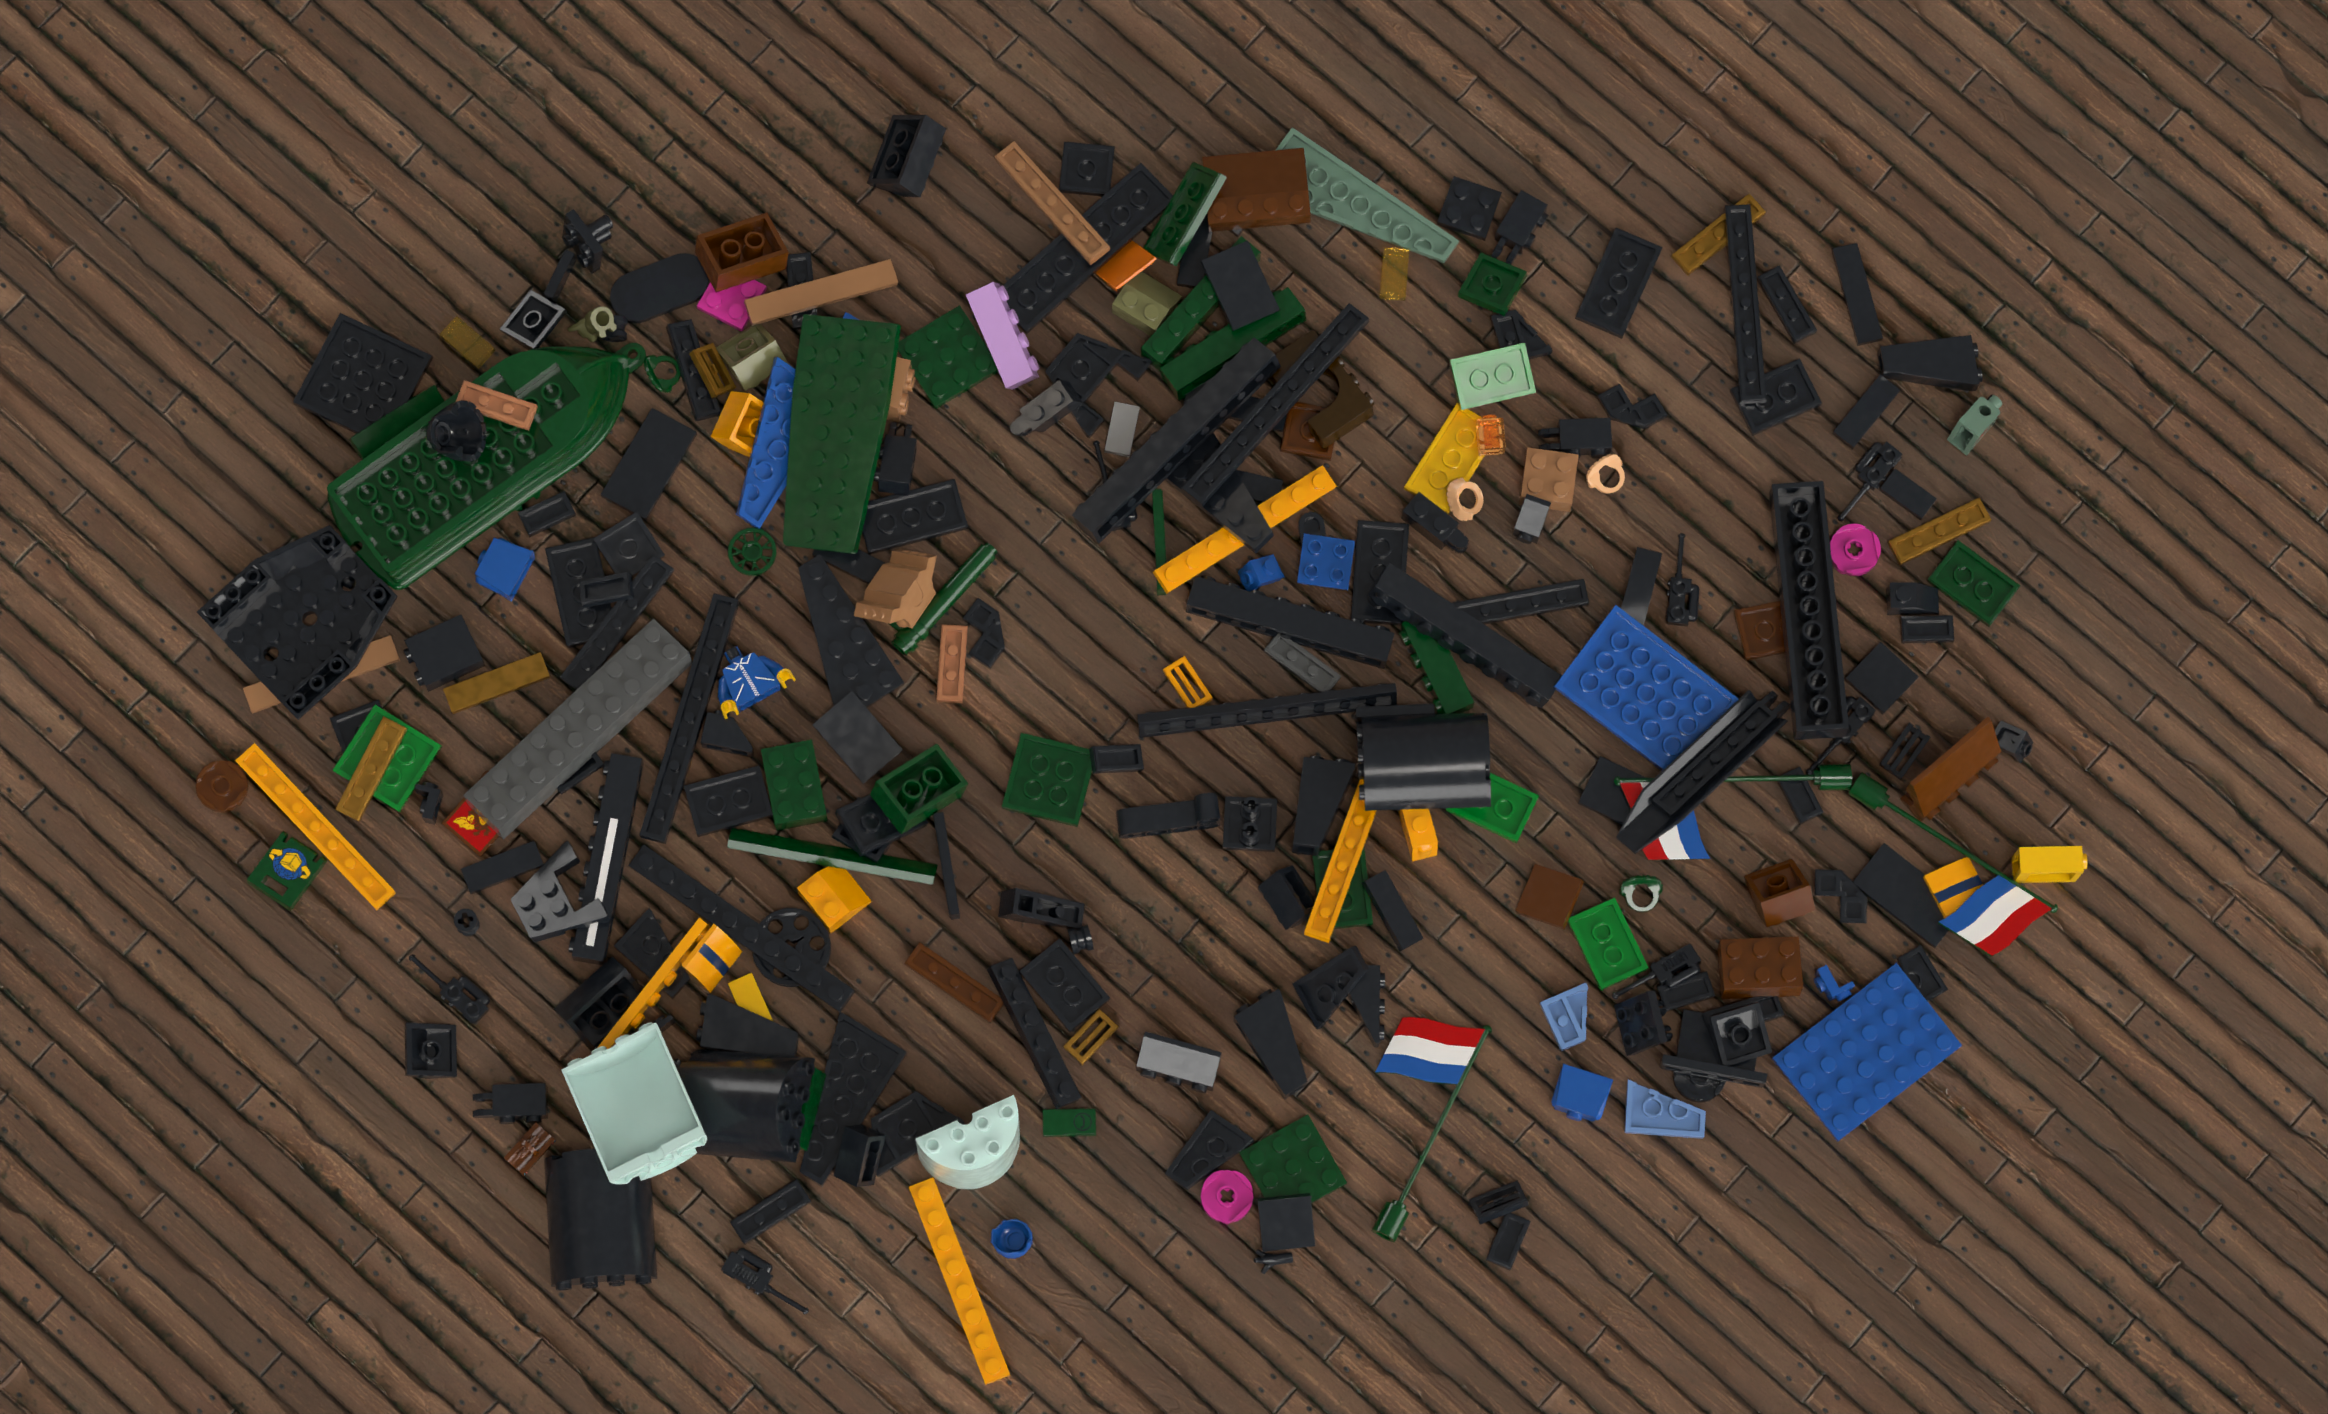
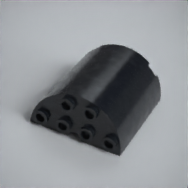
[1356,713,1491,811]
[678,1049,815,1163]
[544,1149,657,1291]

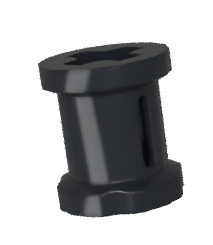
[454,909,480,936]

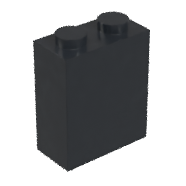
[403,615,485,692]

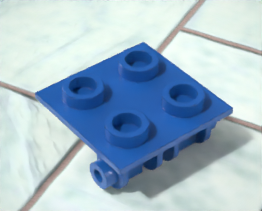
[1297,534,1355,590]

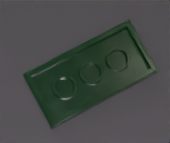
[1143,162,1227,266]

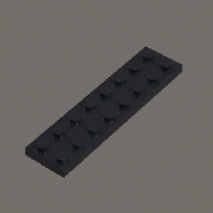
[1003,163,1173,335]

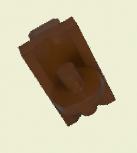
[504,1123,556,1176]

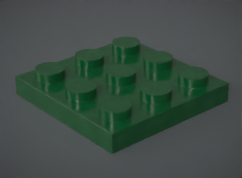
[898,305,999,410]
[1002,733,1092,827]
[1239,1114,1347,1204]

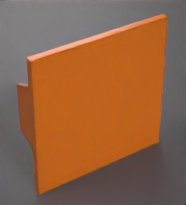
[1095,241,1156,292]

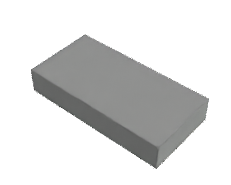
[1104,402,1140,458]

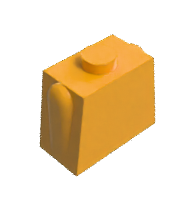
[1398,809,1438,862]

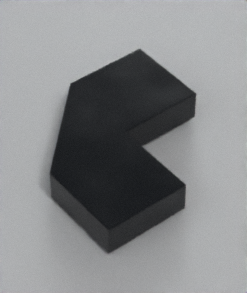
[1597,384,1667,429]
[963,598,1005,669]
[1814,869,1868,923]

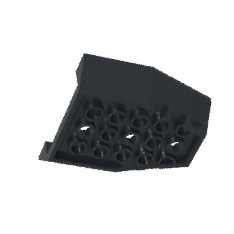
[197,525,398,720]

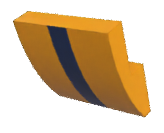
[1923,857,1983,919]
[682,924,742,993]

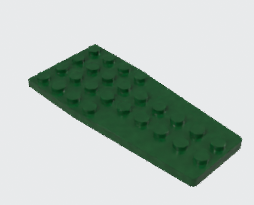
[783,314,901,554]

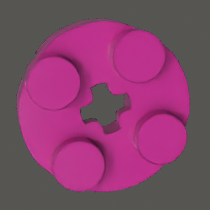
[1830,524,1881,576]
[1200,1170,1253,1224]

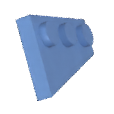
[1624,1079,1706,1139]

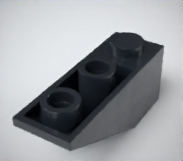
[1348,965,1385,1048]

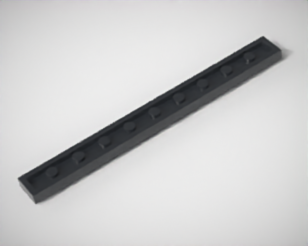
[1182,303,1369,507]
[640,593,740,844]
[1137,683,1397,738]
[628,845,855,1013]

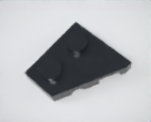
[1490,309,1552,360]

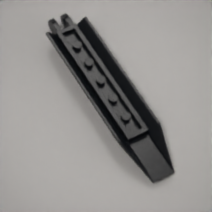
[1616,690,1790,854]

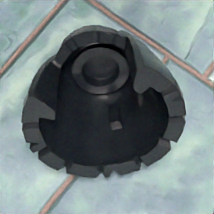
[426,400,486,462]

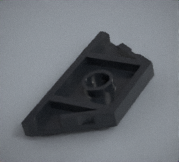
[871,1091,965,1177]

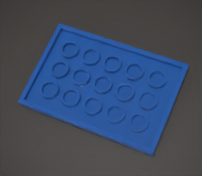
[1554,605,1739,771]
[1772,963,1962,1142]

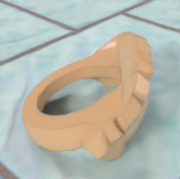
[1586,454,1625,494]
[1447,478,1483,521]

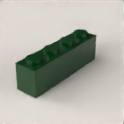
[1399,621,1475,714]

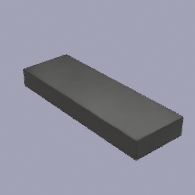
[1263,632,1341,692]

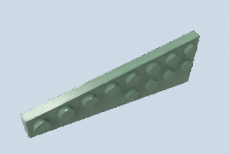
[1276,127,1459,263]

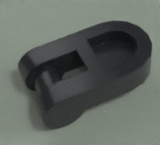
[1298,512,1326,551]

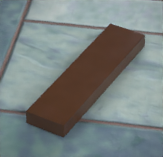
[904,942,1004,1024]

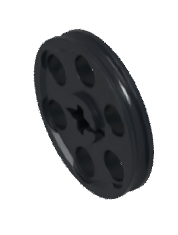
[752,908,831,987]

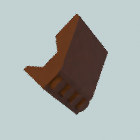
[1202,148,1311,232]
[1900,717,2001,822]

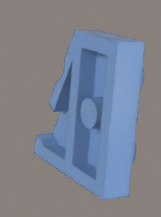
[1540,983,1588,1051]

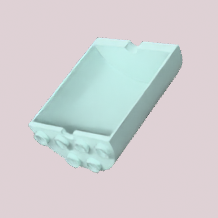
[562,1022,707,1184]
[915,1095,1020,1189]

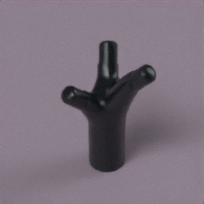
[1254,1249,1293,1274]

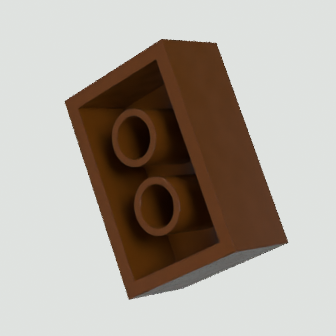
[695,213,789,292]
[1717,936,1803,999]

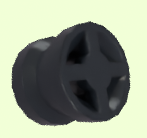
[602,315,628,342]
[1067,924,1094,955]

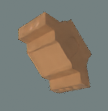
[854,548,937,629]

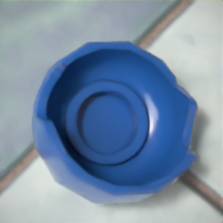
[991,1219,1033,1259]

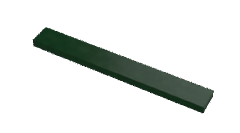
[727,828,938,885]

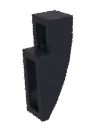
[1621,546,1662,626]

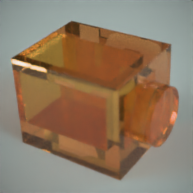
[1476,415,1506,456]

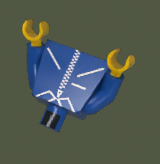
[718,646,796,719]

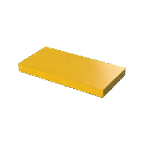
[1404,403,1501,514]

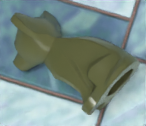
[567,307,617,342]

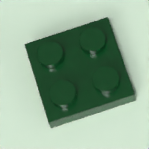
[1458,253,1527,316]

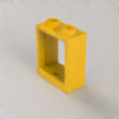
[2012,846,2087,883]

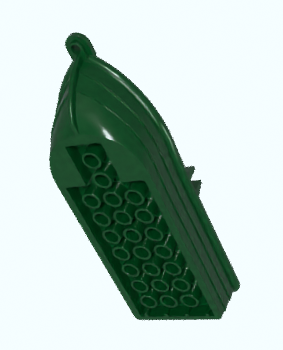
[327,343,647,590]

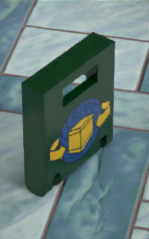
[247,831,327,911]

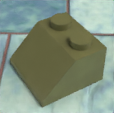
[1112,272,1183,336]
[716,324,788,391]

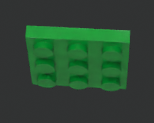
[333,705,442,813]

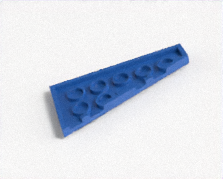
[736,357,796,529]

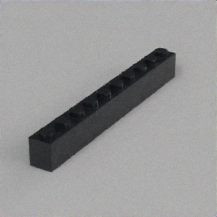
[1072,337,1281,544]

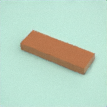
[456,380,538,431]
[936,624,968,704]

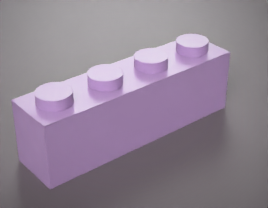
[966,282,1039,390]

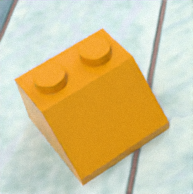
[710,391,763,457]
[797,866,872,934]

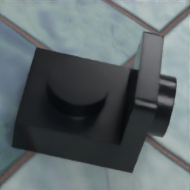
[1995,721,2033,763]
[414,782,443,825]

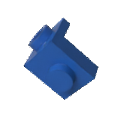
[1238,554,1284,592]
[1814,965,1855,1002]

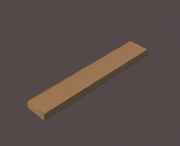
[994,141,1110,265]
[744,259,898,326]
[243,635,400,714]

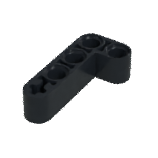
[1116,793,1221,839]

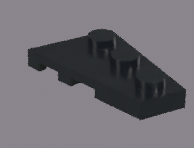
[614,907,690,999]
[1165,1110,1254,1190]

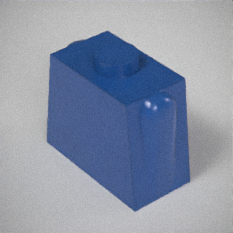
[475,538,536,602]
[1551,1064,1613,1122]

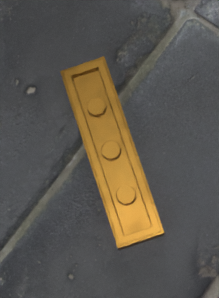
[1671,193,1766,276]
[1888,497,1992,566]
[443,652,550,714]
[335,716,408,822]

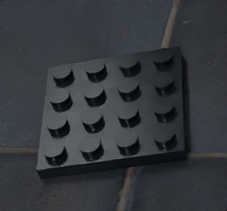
[293,313,433,434]

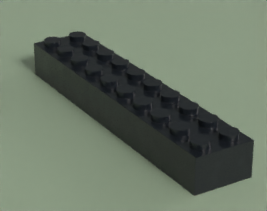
[1769,481,1849,740]

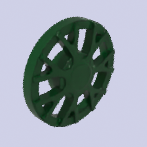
[728,528,777,576]

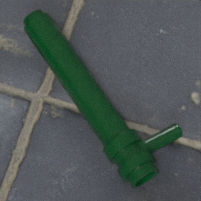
[888,542,998,656]

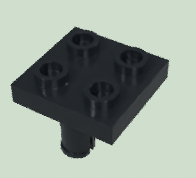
[562,209,613,274]
[1223,796,1277,852]
[1614,990,1673,1056]

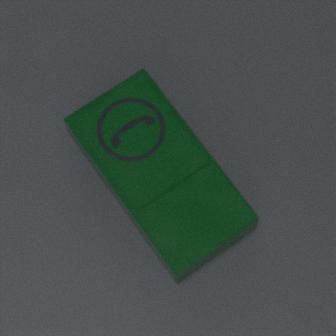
[1043,1109,1096,1137]

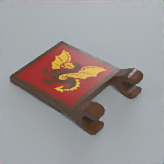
[442,770,499,857]

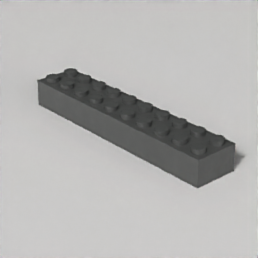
[463,618,692,840]

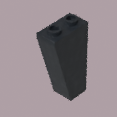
[1877,335,1983,392]
[1292,756,1356,856]
[1233,989,1308,1100]
[696,994,799,1056]

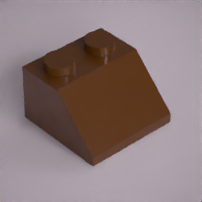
[1744,859,1815,927]

